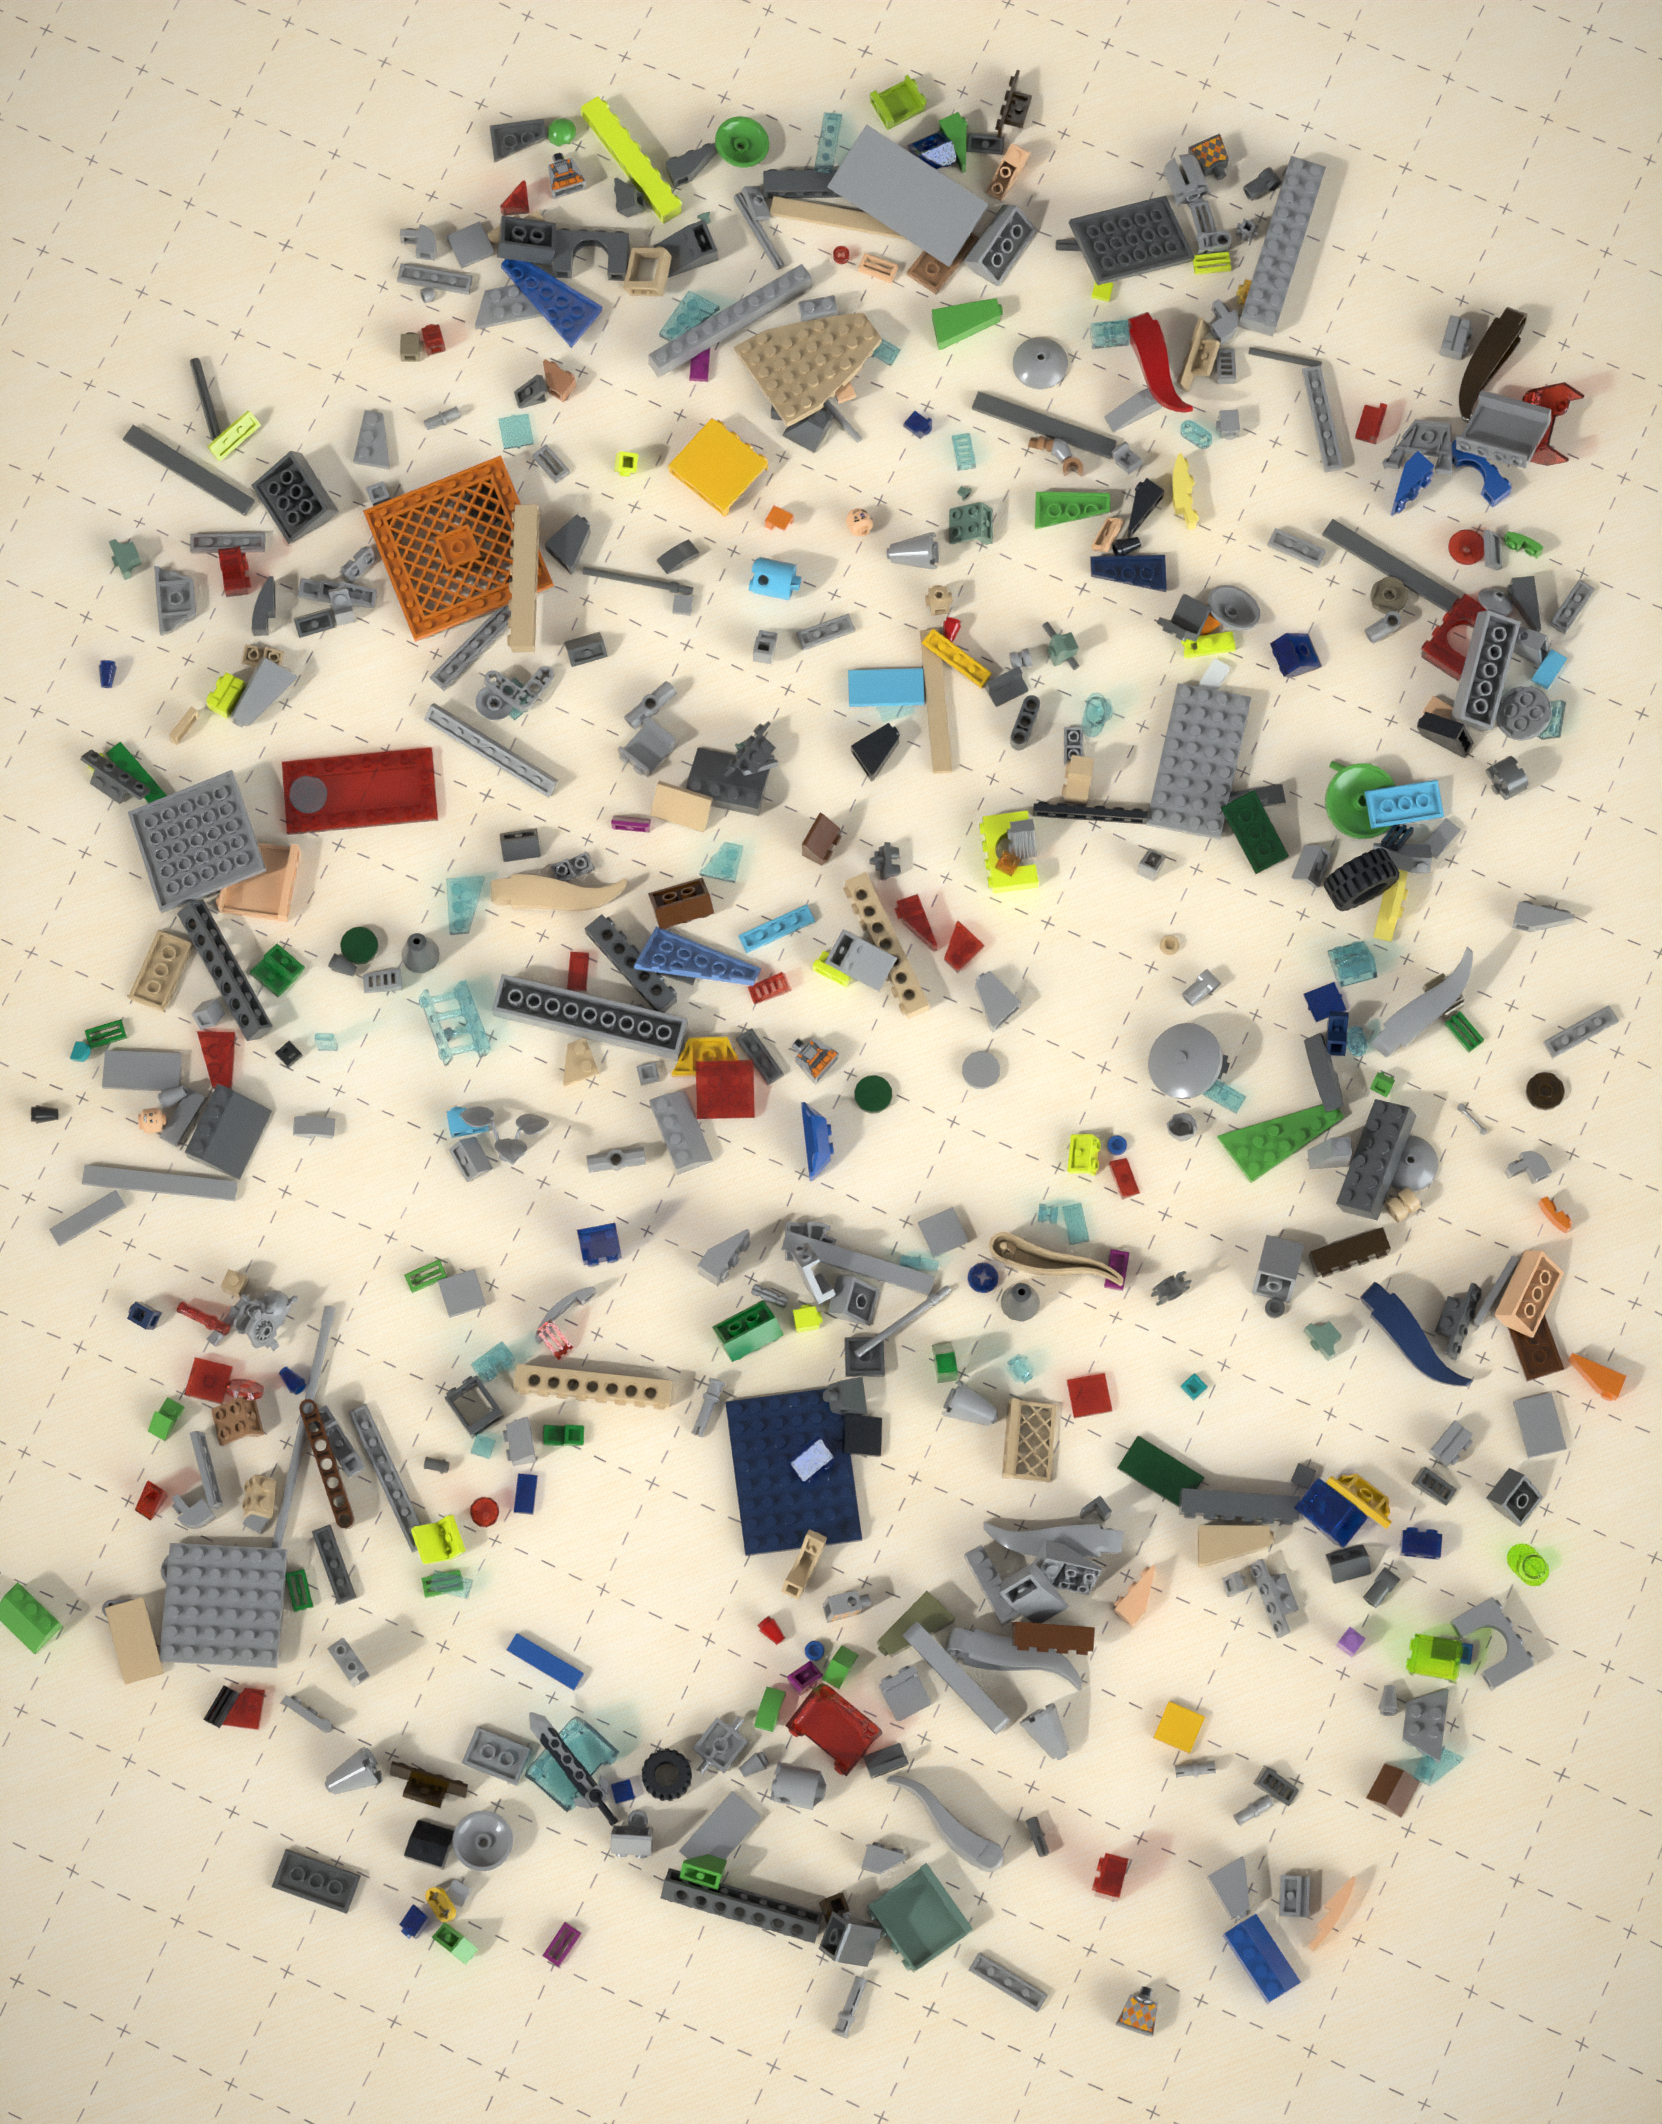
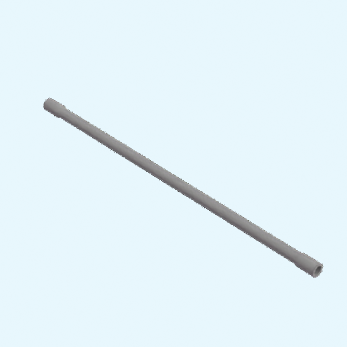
[271,1306,336,1549]

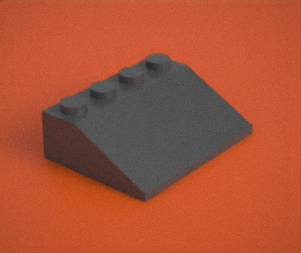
[251,451,339,544]
[686,747,770,816]
[185,1084,272,1180]

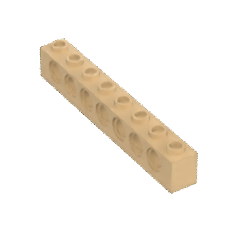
[843,872,929,1019]
[514,1364,672,1410]

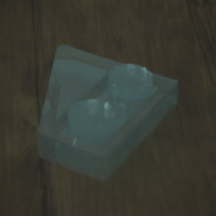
[699,842,744,883]
[1412,1747,1464,1786]

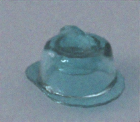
[1082,692,1113,737]

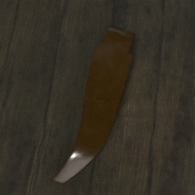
[1459,307,1527,423]

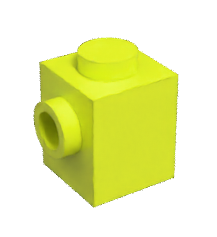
[614,451,638,477]
[793,1304,823,1333]

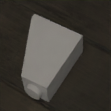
[975,970,1021,1033]
[1308,1137,1352,1169]
[1207,1856,1250,1921]

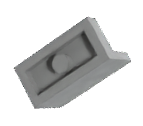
[1292,845,1332,888]
[449,1137,493,1182]

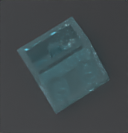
[1327,941,1377,987]

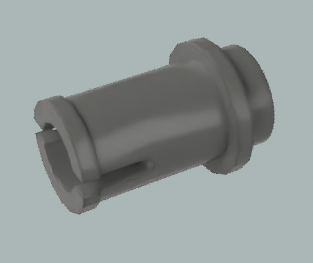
[424,1457,450,1474]

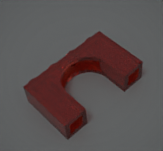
[1421,594,1487,681]

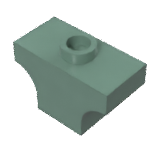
[109,539,142,580]
[1047,632,1079,667]
[1304,1321,1342,1361]

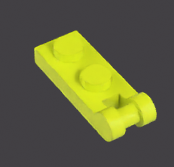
[1181,631,1236,658]

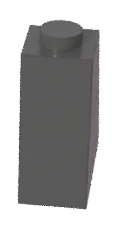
[545,514,591,575]

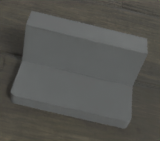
[564,632,608,667]
[985,666,1028,707]
[500,829,541,862]
[1080,1496,1112,1522]
[1325,1544,1371,1584]
[863,1743,909,1779]

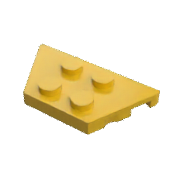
[671,1037,746,1077]
[1326,1474,1392,1529]

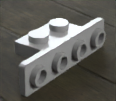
[1250,1559,1299,1639]

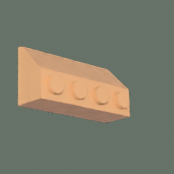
[1494,1250,1564,1337]

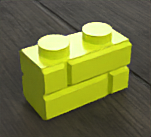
[206,672,246,718]

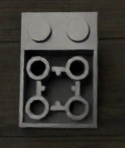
[654,219,718,278]

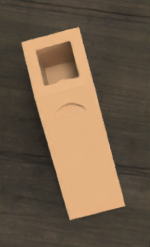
[986,143,1031,201]
[1114,1564,1155,1627]

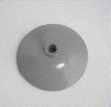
[1013,337,1068,390]
[1207,585,1260,630]
[1391,1135,1438,1192]
[453,1811,513,1871]

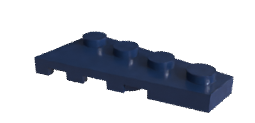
[1090,555,1167,592]

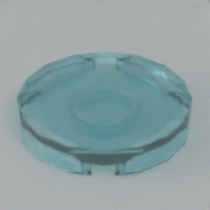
[289,776,327,813]

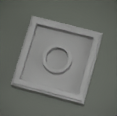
[446,221,495,269]
[918,1207,969,1258]
[438,1269,486,1318]

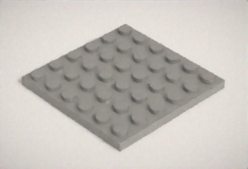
[128,770,267,913]
[159,1543,288,1668]

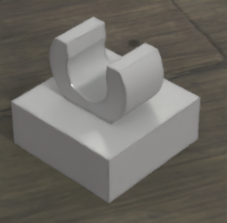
[1222,1572,1248,1597]

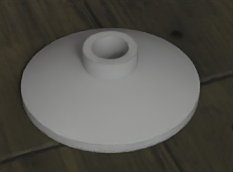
[1478,588,1513,615]
[475,686,513,720]

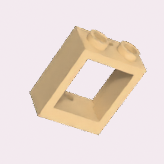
[623,246,672,296]

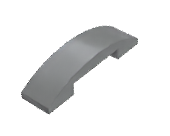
[535,1286,597,1344]
[314,1405,366,1478]

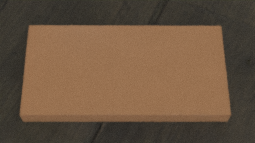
[907,233,979,294]

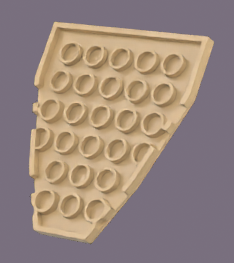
[734,313,882,427]

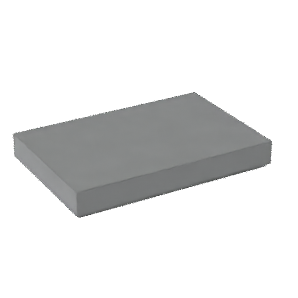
[1513,1393,1567,1459]
[462,1726,532,1786]

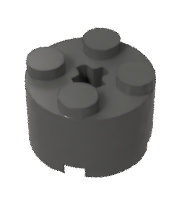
[1486,756,1528,800]

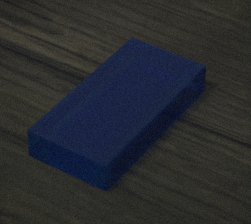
[514,1473,538,1515]

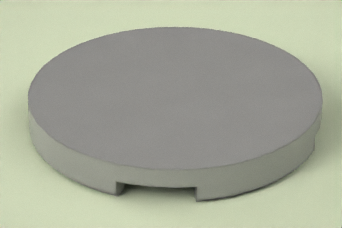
[1496,686,1552,741]

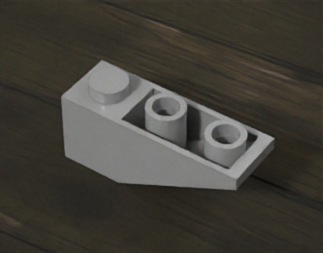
[1512,901,1575,932]

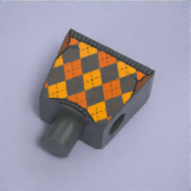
[1188,133,1229,180]

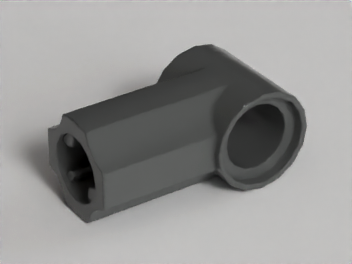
[1243,167,1282,201]
[1363,1567,1400,1608]

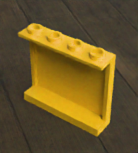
[668,418,769,517]

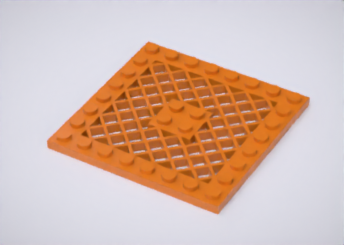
[363,455,554,642]

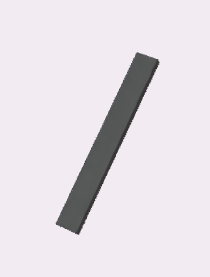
[972,391,1117,459]
[123,425,255,516]
[1322,519,1459,613]

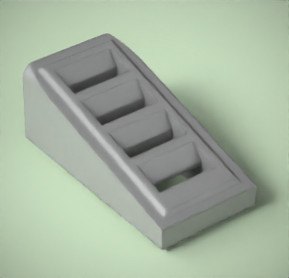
[1216,348,1236,384]
[363,969,402,993]

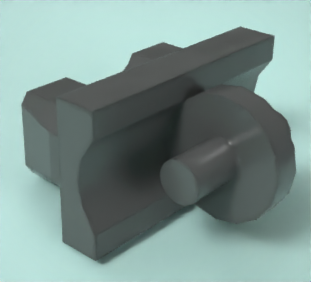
[869,842,901,881]

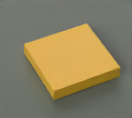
[1153,1701,1205,1754]

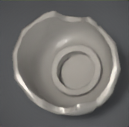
[1167,1113,1197,1142]

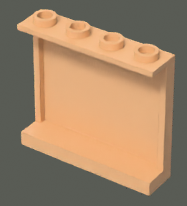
[216,843,301,922]

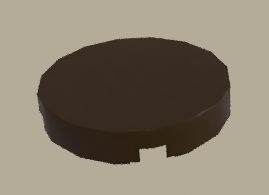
[1525,1072,1565,1111]

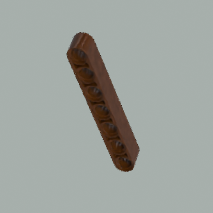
[299,1399,355,1529]

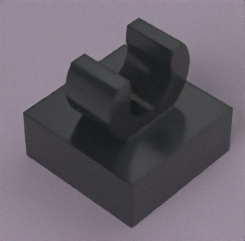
[275,1041,303,1068]

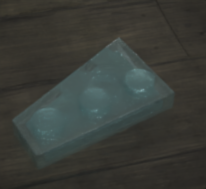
[659,291,720,342]
[446,876,485,935]

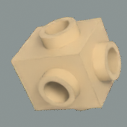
[925,585,952,616]

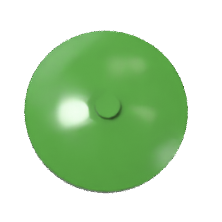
[1325,763,1396,839]

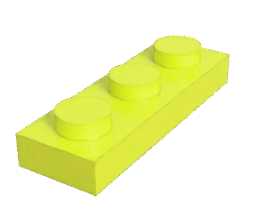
[207,410,261,461]

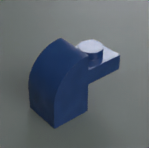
[1326,1011,1349,1056]

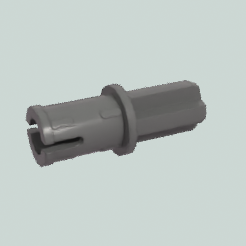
[1025,1817,1049,1857]

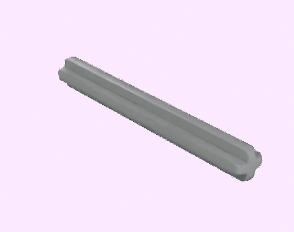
[734,192,784,270]

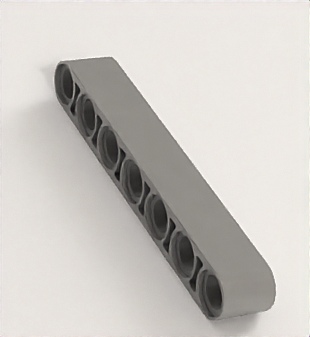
[902,1621,1011,1735]

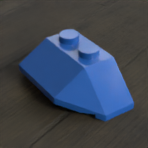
[801,1102,834,1181]

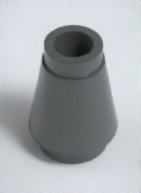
[328,953,358,977]

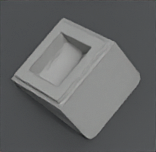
[446,1879,472,1908]

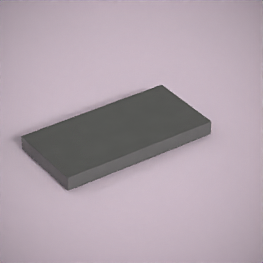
[272,1849,361,1914]

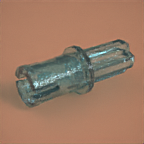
[900,1254,939,1271]

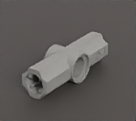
[624,681,677,730]
[586,1147,646,1173]

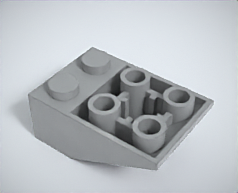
[825,929,897,992]
[697,1229,751,1286]
[1034,1540,1102,1595]
[999,1562,1069,1623]

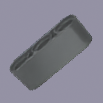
[1010,695,1040,751]

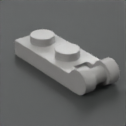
[282,1695,333,1733]

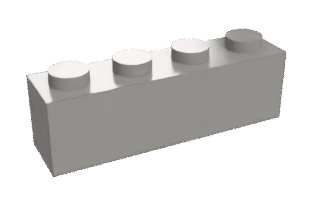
[964,1545,1020,1626]

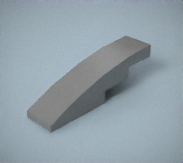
[297,578,377,608]

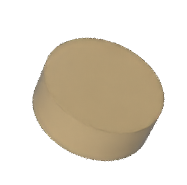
[1160,935,1179,955]

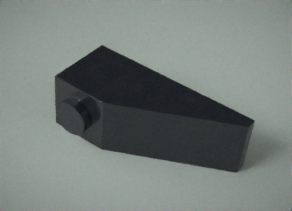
[1127,478,1165,538]

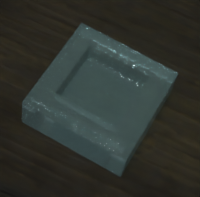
[471,1434,496,1459]

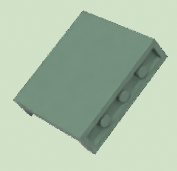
[866,1863,973,1973]

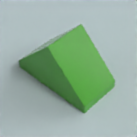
[822,1645,859,1689]

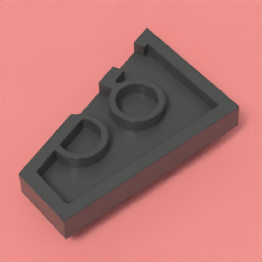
[490,119,546,163]

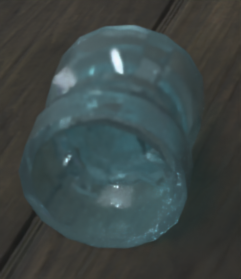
[1037,1203,1059,1224]

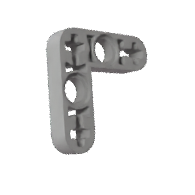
[484,666,554,712]

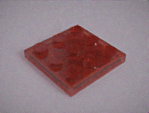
[696,1060,755,1119]

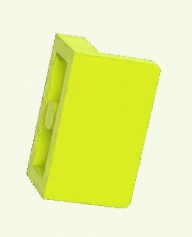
[812,951,852,987]

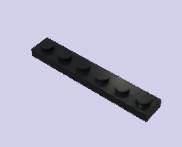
[1033,801,1147,825]

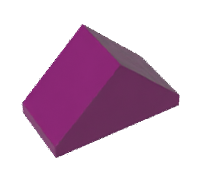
[787,1660,823,1696]

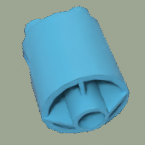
[748,557,802,601]

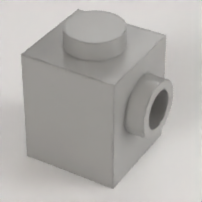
[1216,409,1240,440]

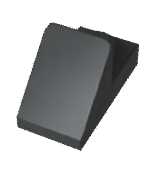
[514,375,547,409]

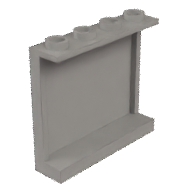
[1456,390,1551,469]

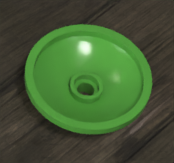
[715,116,769,168]

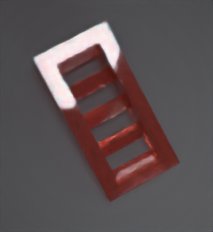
[748,972,792,1005]

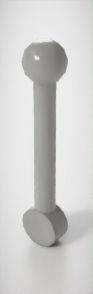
[1457,1103,1487,1135]

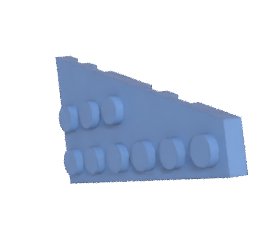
[634,926,761,986]

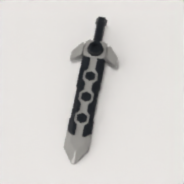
[529,1712,619,1826]

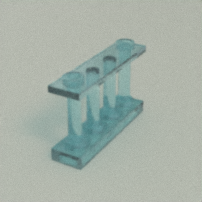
[419,980,491,1066]

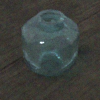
[1006,1354,1035,1384]

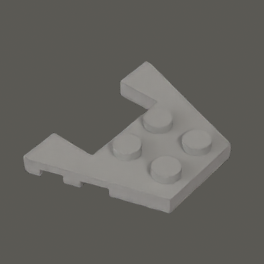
[1382,419,1452,475]

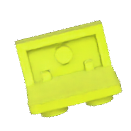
[411,1515,466,1564]

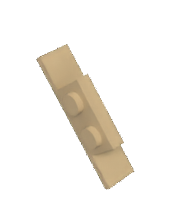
[1177,318,1220,392]

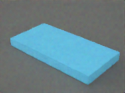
[848,668,924,707]
[1365,780,1444,829]

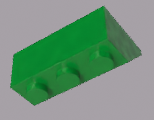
[712,1300,783,1362]

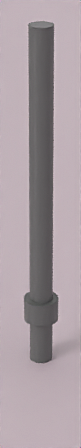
[583,567,694,594]

